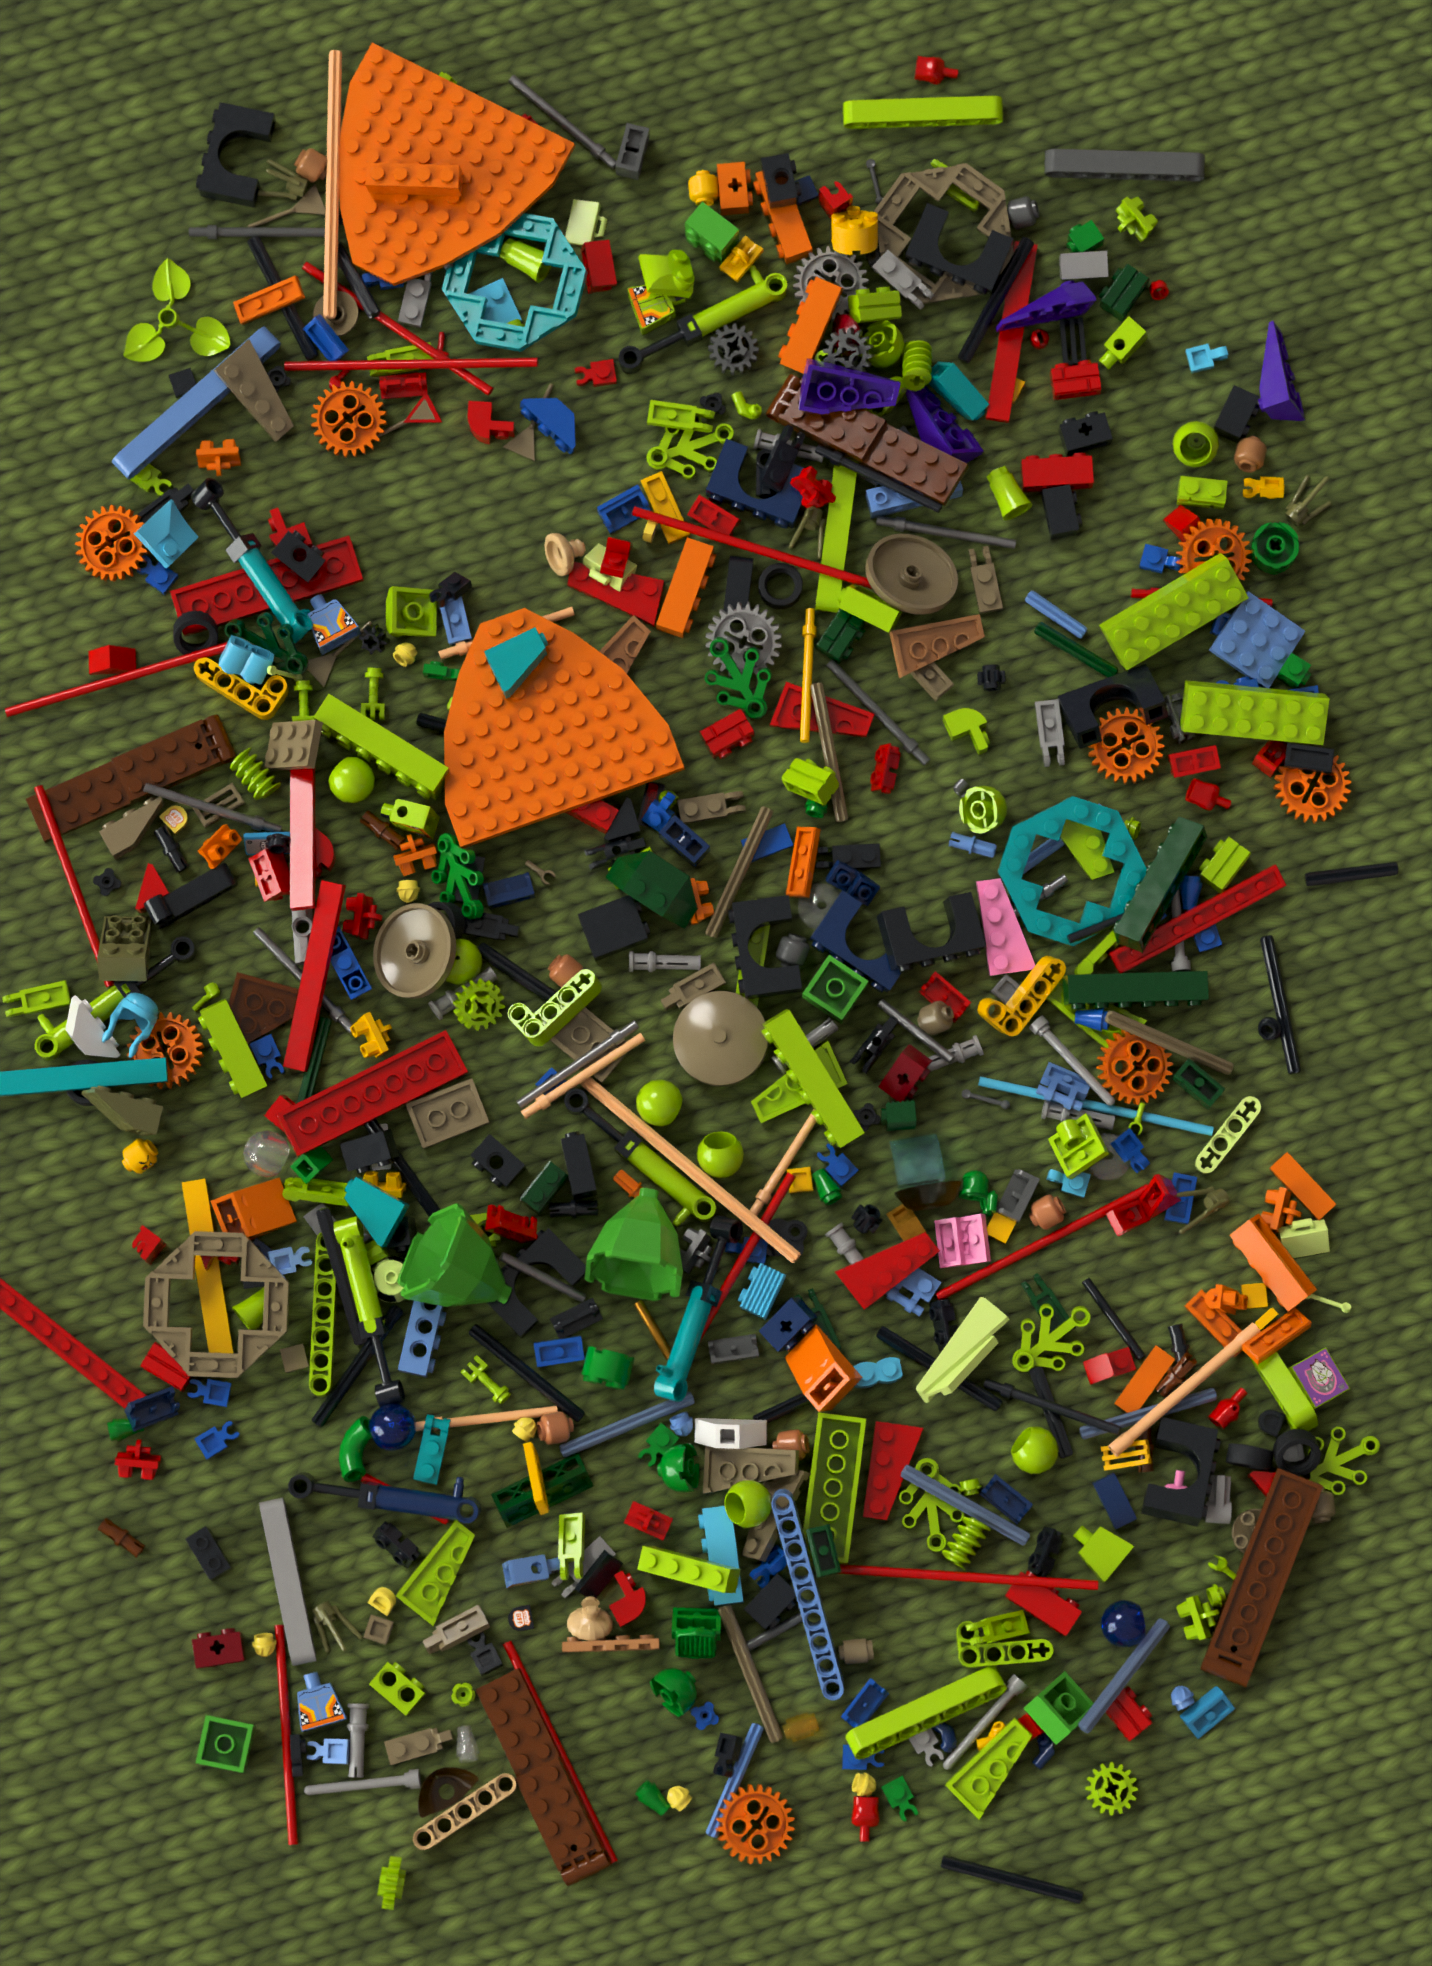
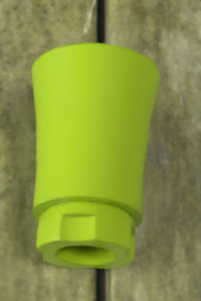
[500,238,552,283]
[986,466,1033,521]
[232,1287,264,1330]

